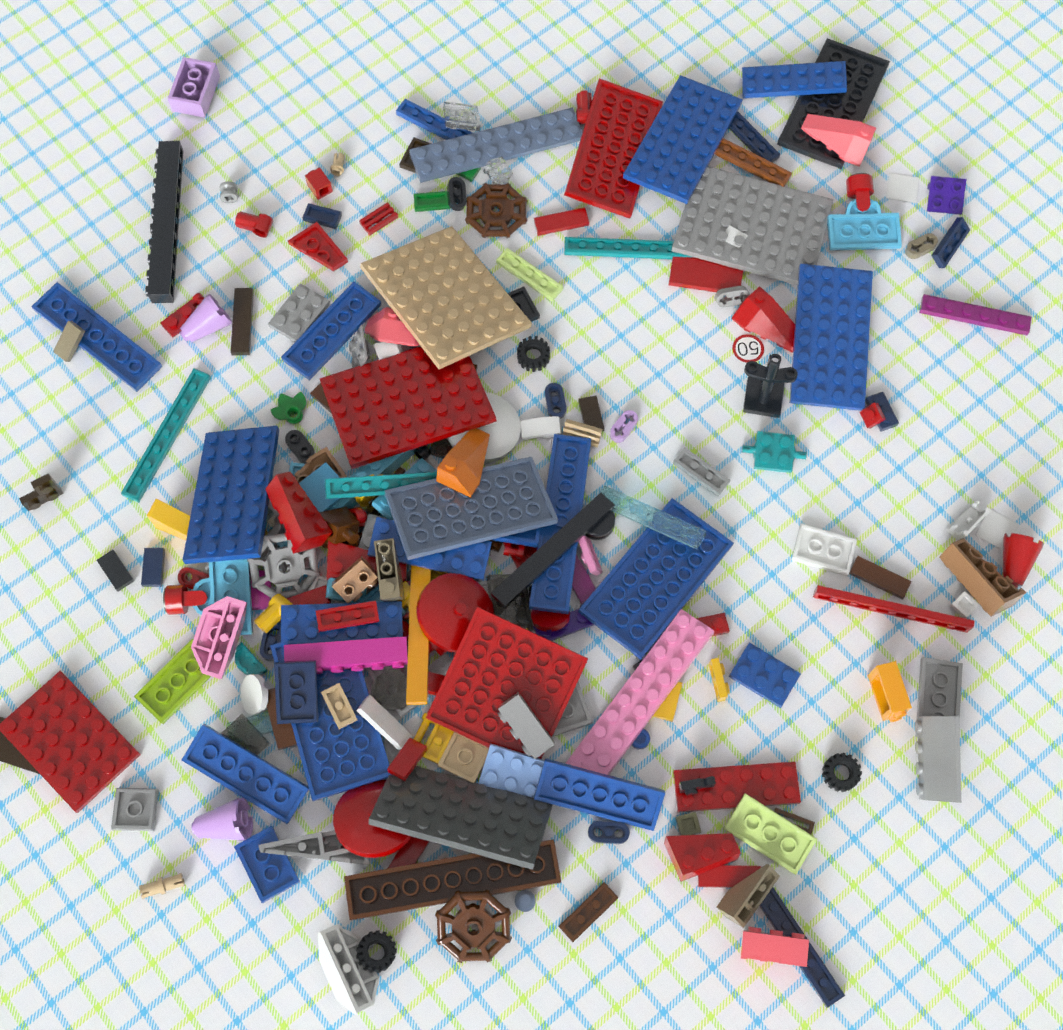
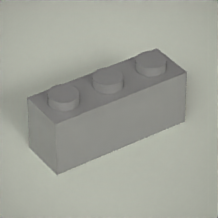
[497,692,555,759]

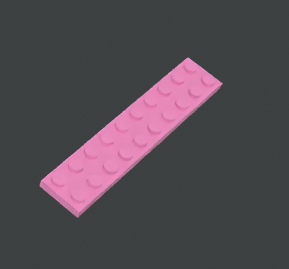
[565,609,714,775]

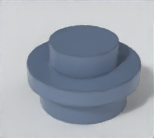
[515,890,536,912]

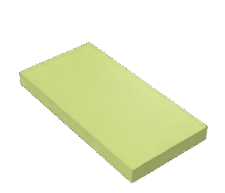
[723,793,817,875]

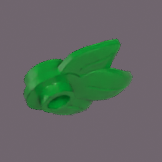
[271,392,306,424]

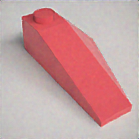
[801,114,876,167]

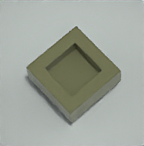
[675,812,701,835]

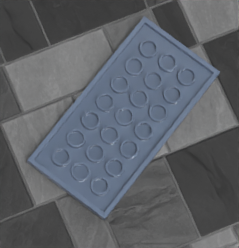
[385,457,558,560]

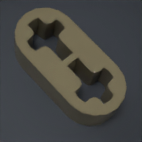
[905,233,938,259]

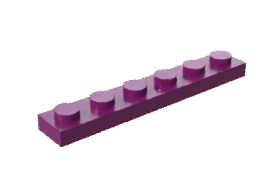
[919,294,1032,335]

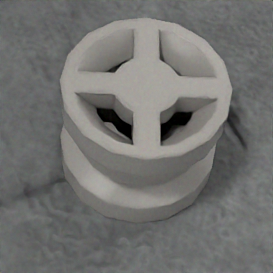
[220,181,238,203]

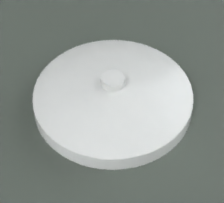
[448,392,521,463]

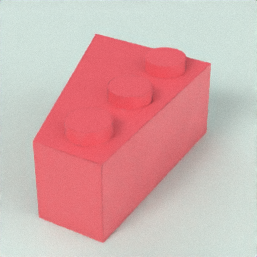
[741,926,809,967]

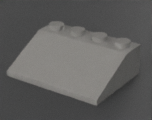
[915,716,962,803]

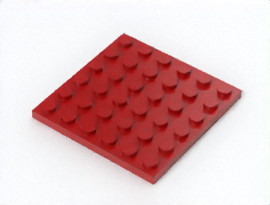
[426,606,588,759]

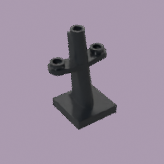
[743,354,798,418]

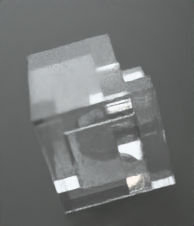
[483,156,513,185]

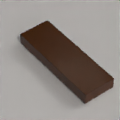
[849,556,912,600]
[267,688,297,750]
[558,882,619,943]

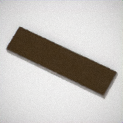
[230,288,254,356]

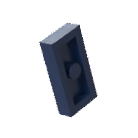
[865,392,899,432]

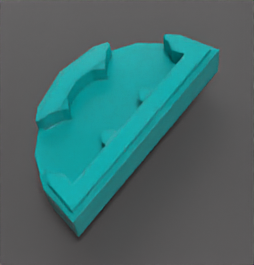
[235,642,267,675]

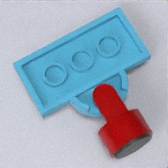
[827,173,902,251]
[163,559,253,635]

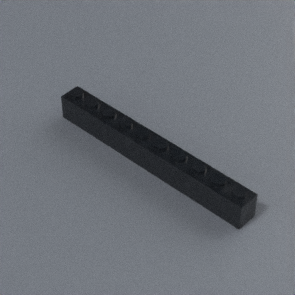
[145,141,184,303]

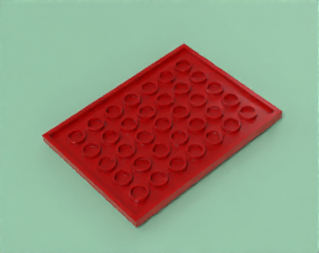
[319,346,497,470]

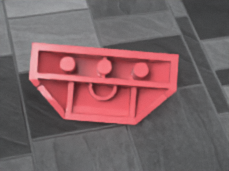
[364,307,420,347]

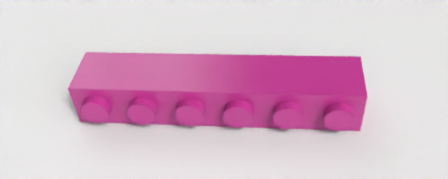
[284,637,408,674]

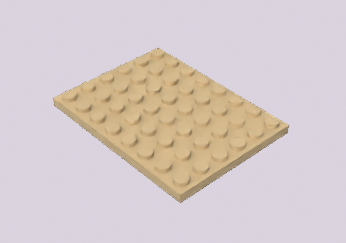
[360,226,532,369]

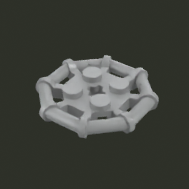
[247,533,320,598]

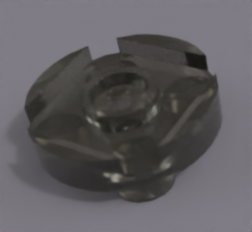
[371,669,407,710]

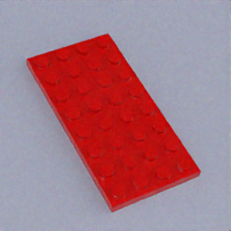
[564,78,663,219]

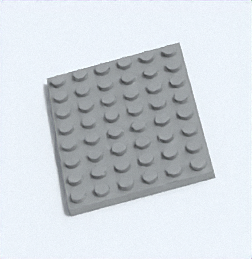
[671,166,834,285]

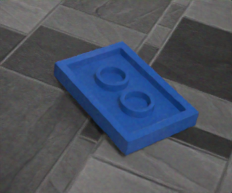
[728,642,801,708]
[234,825,300,903]

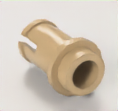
[330,153,345,176]

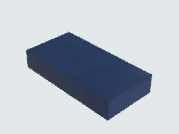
[302,203,342,229]
[141,548,165,587]

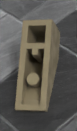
[716,864,780,928]

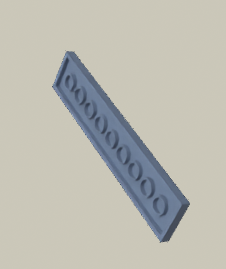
[409,107,582,183]

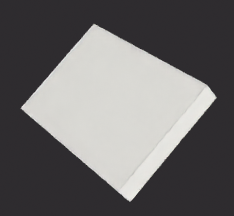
[791,523,857,576]

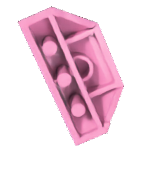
[191,596,247,679]

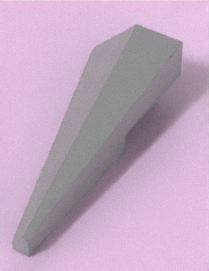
[259,830,370,865]

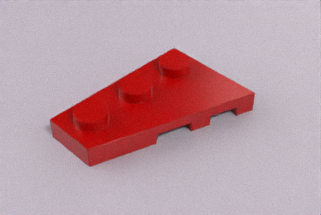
[288,222,348,272]

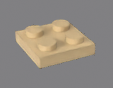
[437,732,489,783]

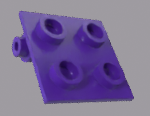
[927,176,967,215]

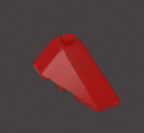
[732,286,795,353]

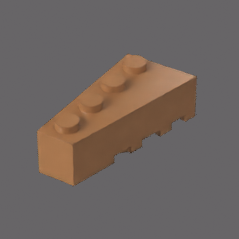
[939,538,1027,617]

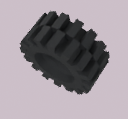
[517,336,550,372]
[822,753,862,792]
[356,930,397,973]

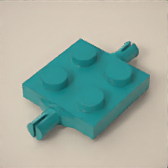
[742,431,807,473]

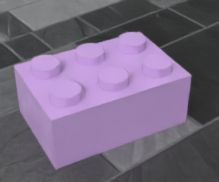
[168,57,220,118]

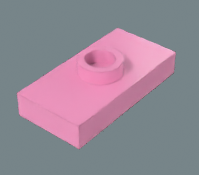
[578,536,603,576]

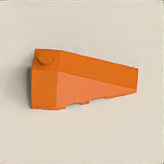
[436,428,490,498]

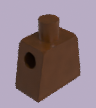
[319,507,360,544]

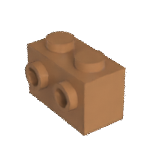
[332,556,378,603]

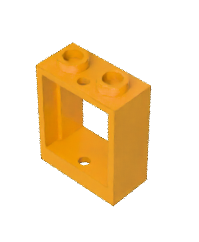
[867,661,912,722]

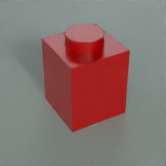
[305,167,333,200]

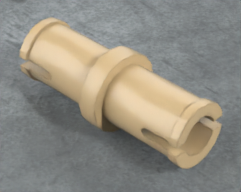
[139,873,185,899]

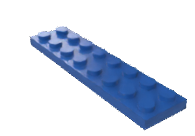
[31,282,163,392]

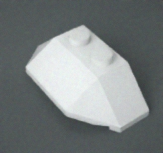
[318,924,379,1014]

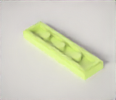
[496,248,563,302]

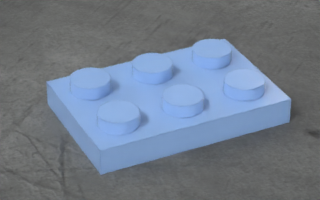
[478,743,544,798]

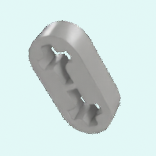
[715,286,750,307]

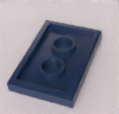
[274,660,319,724]

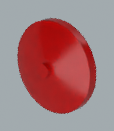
[416,573,494,652]
[333,779,412,858]

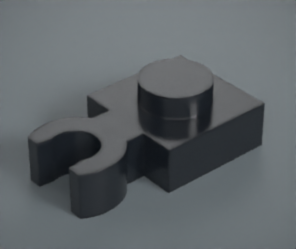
[678,776,716,796]

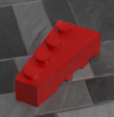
[265,471,333,554]
[327,540,406,584]

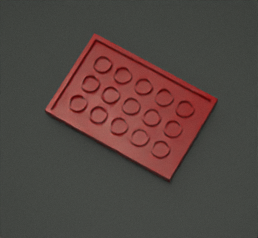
[0,670,141,813]

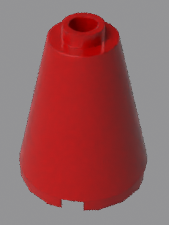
[1003,533,1044,589]

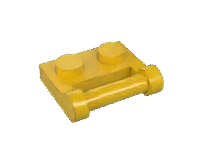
[414,713,454,764]

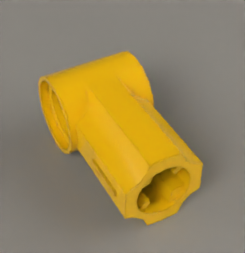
[254,594,293,633]

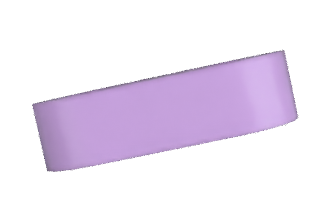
[610,410,638,443]

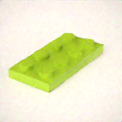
[134,639,211,724]

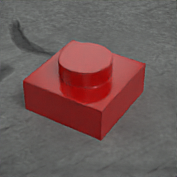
[860,403,886,429]

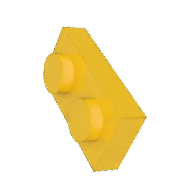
[709,658,730,702]

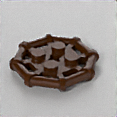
[465,183,528,238]
[435,890,512,963]

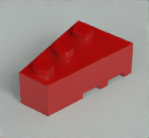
[664,833,741,882]

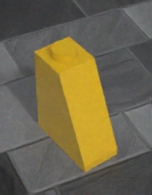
[147,499,190,540]

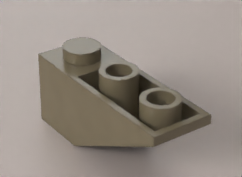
[374,538,405,602]

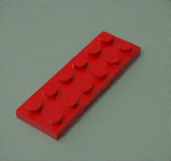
[673,762,801,813]

